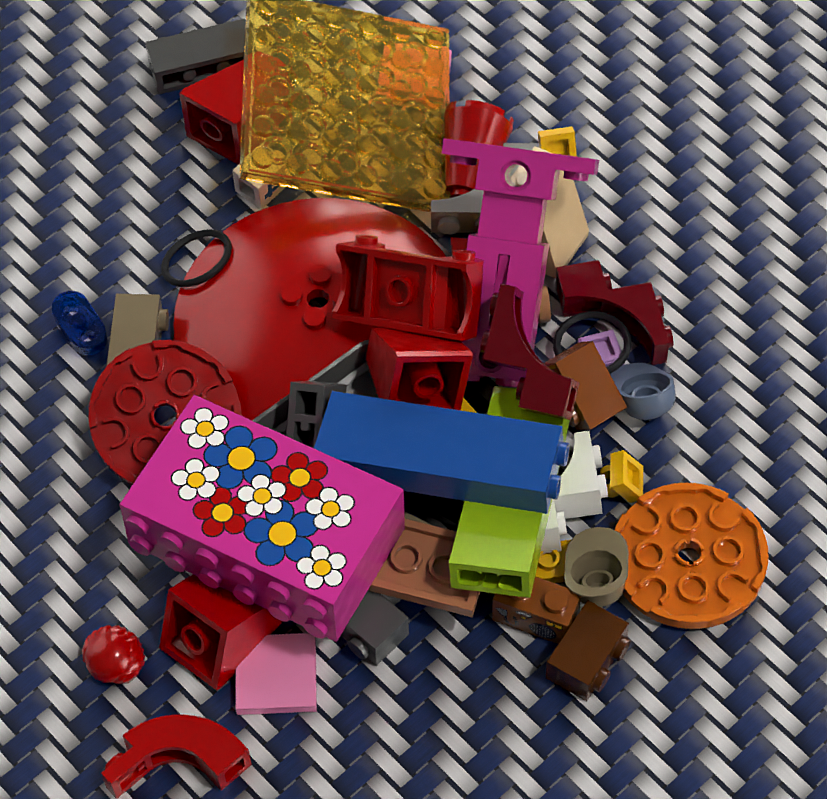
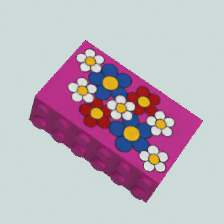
[119,395,405,642]

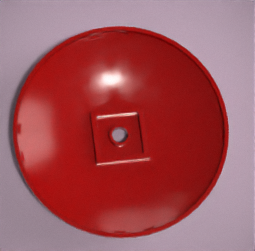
[173,198,446,420]

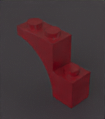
[555,260,674,365]
[481,284,580,421]

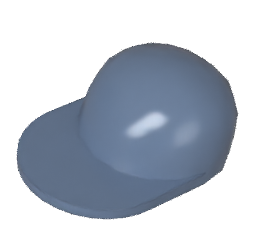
[610,363,676,420]

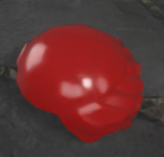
[82,625,145,684]

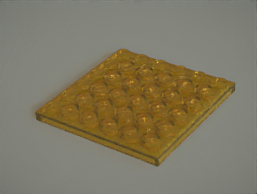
[239,0,450,212]

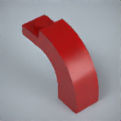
[101,714,252,799]

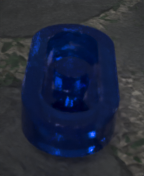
[52,291,108,355]

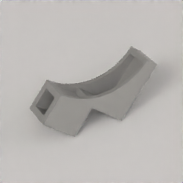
[431,143,539,235]

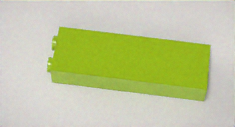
[449,386,570,598]

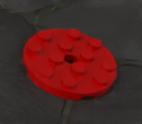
[89,340,241,485]

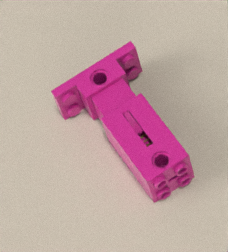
[441,138,599,387]

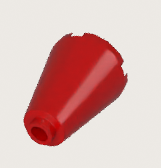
[444,100,514,198]

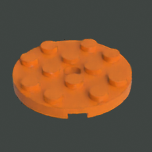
[615,483,769,629]

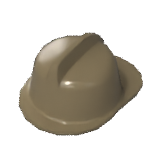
[564,527,629,608]

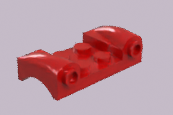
[332,235,484,341]

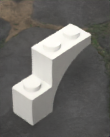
[541,431,608,554]

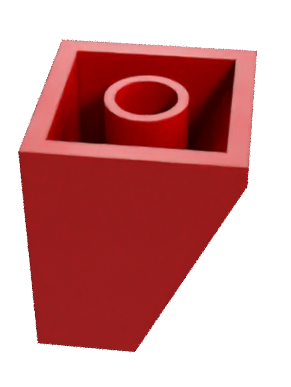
[179,53,291,165]
[366,328,473,410]
[159,574,283,690]

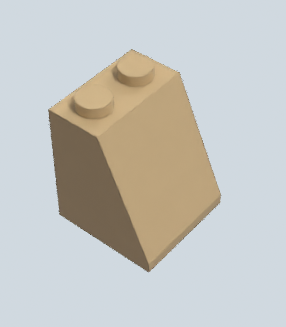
[511,146,589,279]

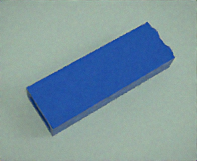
[314,391,569,514]

